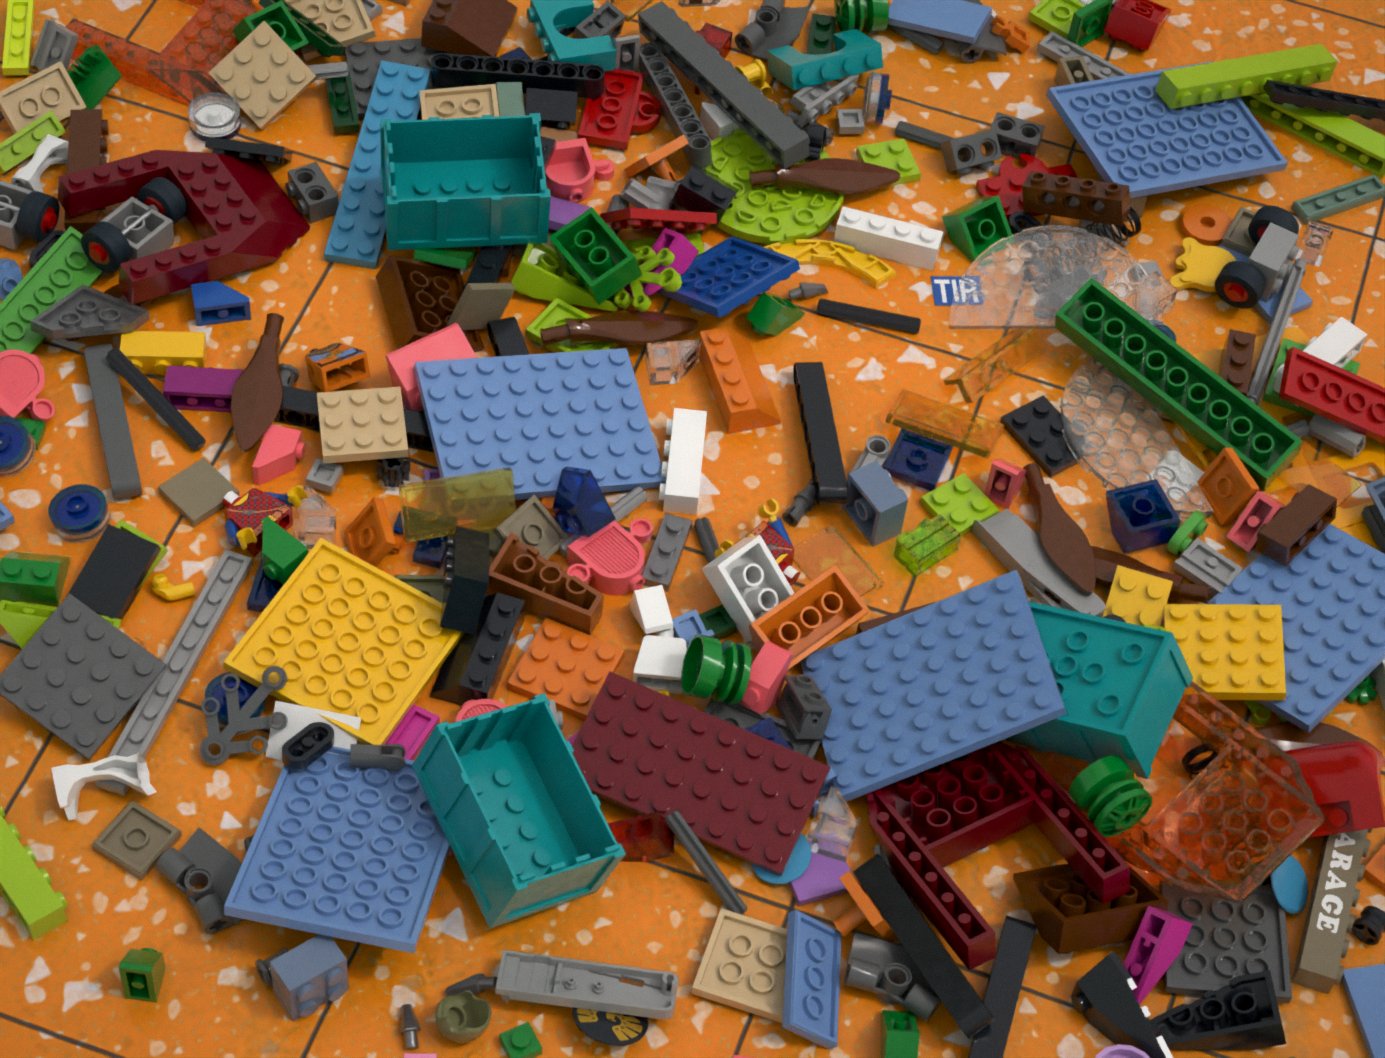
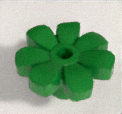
[1346,676,1378,705]

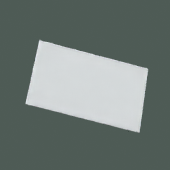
[265,701,361,760]

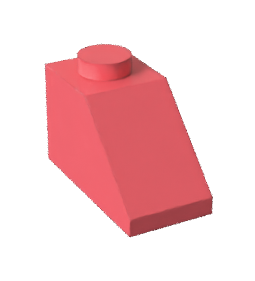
[252,425,306,485]
[984,459,1026,509]
[1226,491,1285,553]
[739,641,793,715]

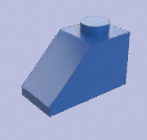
[191,281,251,326]

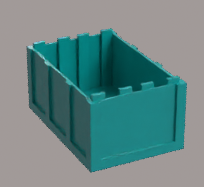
[380,113,551,250]
[1003,601,1193,779]
[412,693,626,928]

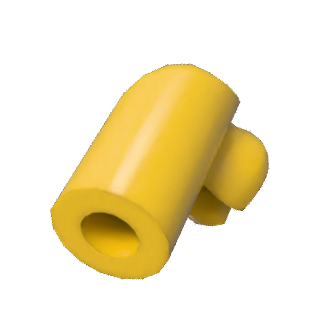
[152,574,195,601]

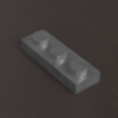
[642,513,692,592]

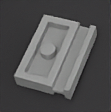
[30,19,79,71]
[1172,538,1243,596]

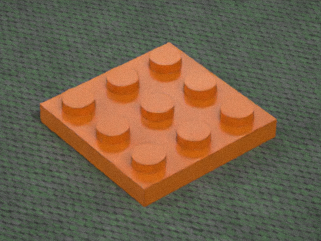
[507,618,625,721]

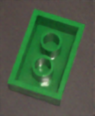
[549,207,642,305]

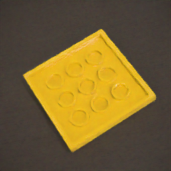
[1164,604,1286,701]

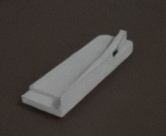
[972,508,1105,617]
[495,950,679,1020]

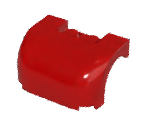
[1257,741,1385,844]

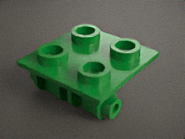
[67,44,122,109]

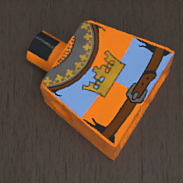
[305,343,370,392]

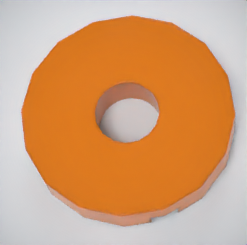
[1181,204,1232,246]

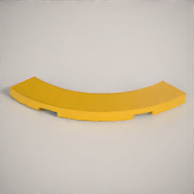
[764,239,896,289]

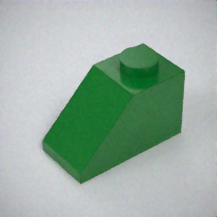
[746,292,805,336]
[262,517,309,585]
[119,948,166,1003]
[881,1010,920,1058]

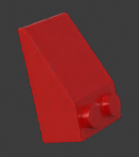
[1104,0,1172,51]

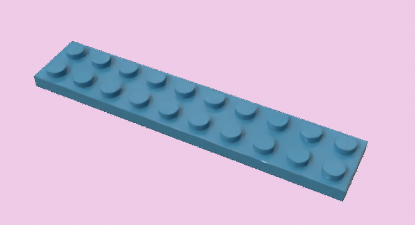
[324,60,431,269]

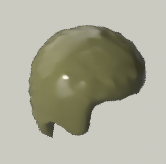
[435,990,492,1043]

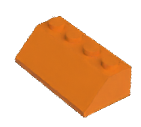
[697,327,781,434]
[749,564,870,672]

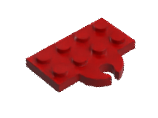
[578,69,661,150]
[976,153,1078,221]
[600,207,717,233]

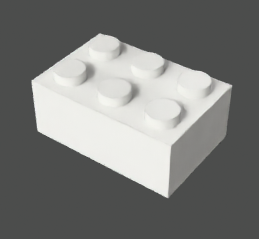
[702,535,795,642]

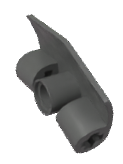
[735,0,809,61]
[953,0,1007,63]
[155,828,244,934]
[844,933,942,1022]

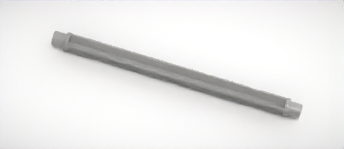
[1246,258,1307,406]

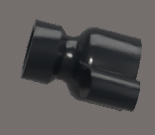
[795,124,826,161]

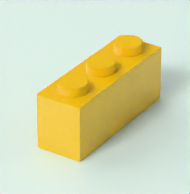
[120,331,207,375]

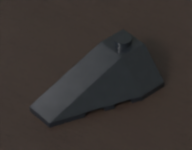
[1071,952,1173,1058]
[1150,970,1286,1050]

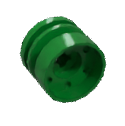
[834,0,889,33]
[681,634,752,705]
[1069,755,1152,837]

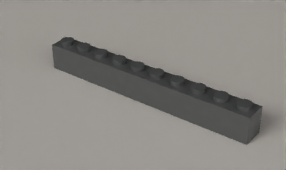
[638,1,810,169]

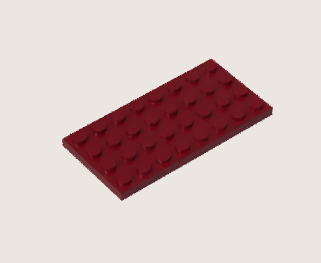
[572,671,831,876]

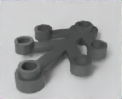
[200,666,288,765]

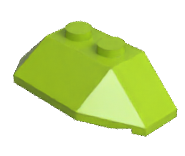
[0,600,121,649]

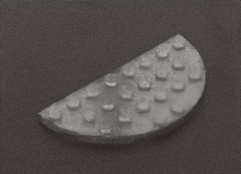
[949,225,1163,329]
[1059,358,1213,519]

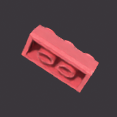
[385,323,477,411]

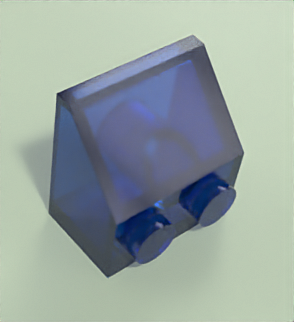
[552,466,616,537]
[1105,479,1181,554]

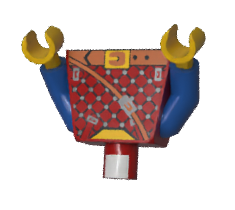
[222,485,308,557]
[715,499,800,586]

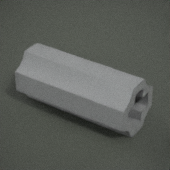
[1308,414,1366,458]

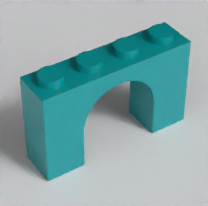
[527,0,616,71]
[767,29,883,90]

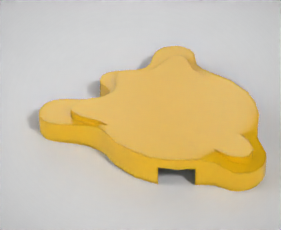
[1169,237,1236,293]

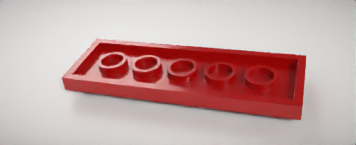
[1279,347,1385,444]

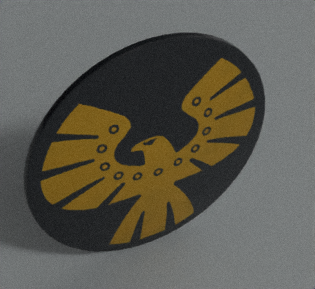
[572,1008,648,1046]

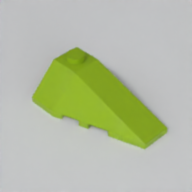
[510,243,618,312]

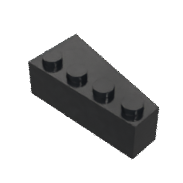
[440,526,489,635]

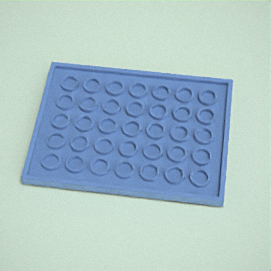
[1046,61,1288,198]
[414,348,666,506]
[1208,524,1385,733]
[801,570,1067,804]
[224,746,450,953]

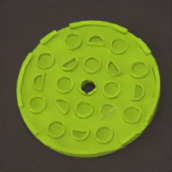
[703,129,844,244]

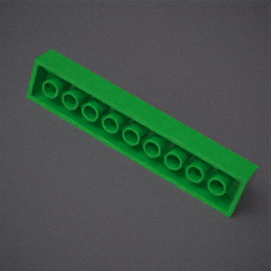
[1055,278,1303,491]

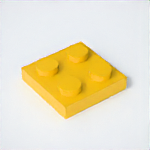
[1103,565,1173,626]

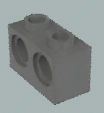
[572,1,626,39]
[990,112,1045,159]
[940,129,1002,175]
[286,162,339,224]

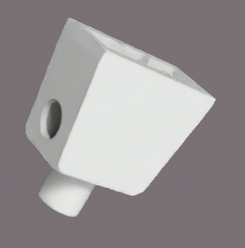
[633,628,687,694]

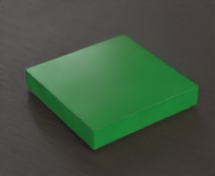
[1067,0,1113,47]
[413,247,478,270]

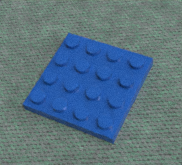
[656,236,800,317]

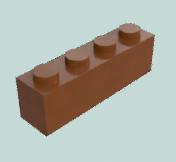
[486,532,604,635]

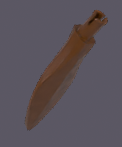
[749,158,900,194]
[540,310,698,346]
[231,313,284,452]
[1023,463,1096,596]
[1091,546,1211,604]
[1201,721,1371,760]

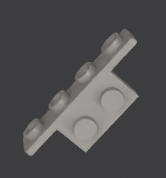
[790,74,859,128]

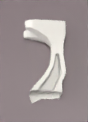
[11,134,69,193]
[51,752,157,821]

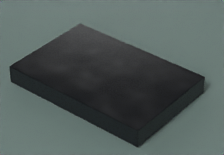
[67,524,161,619]

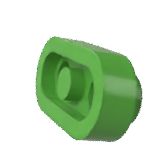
[1166,510,1208,556]

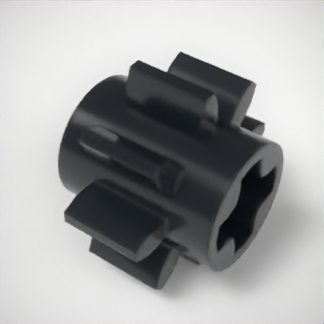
[376,458,410,487]

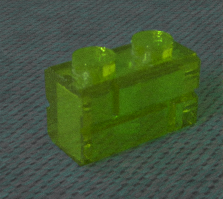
[894,514,961,577]

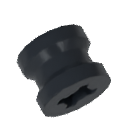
[1352,906,1385,945]

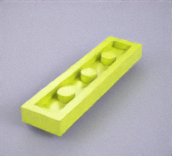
[2,0,35,75]

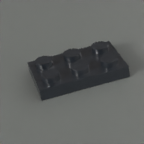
[205,137,293,165]
[1000,395,1094,478]

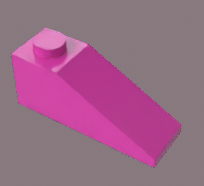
[624,228,699,299]
[1123,905,1193,1005]

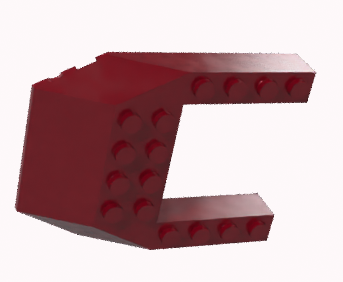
[58,150,310,305]
[867,741,1130,970]

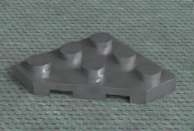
[30,284,149,339]

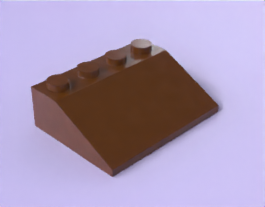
[421,0,517,57]
[376,255,484,352]
[1013,864,1169,954]

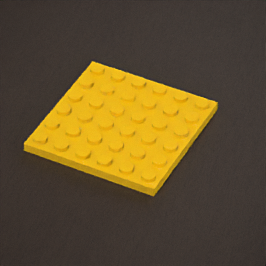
[223,538,465,745]

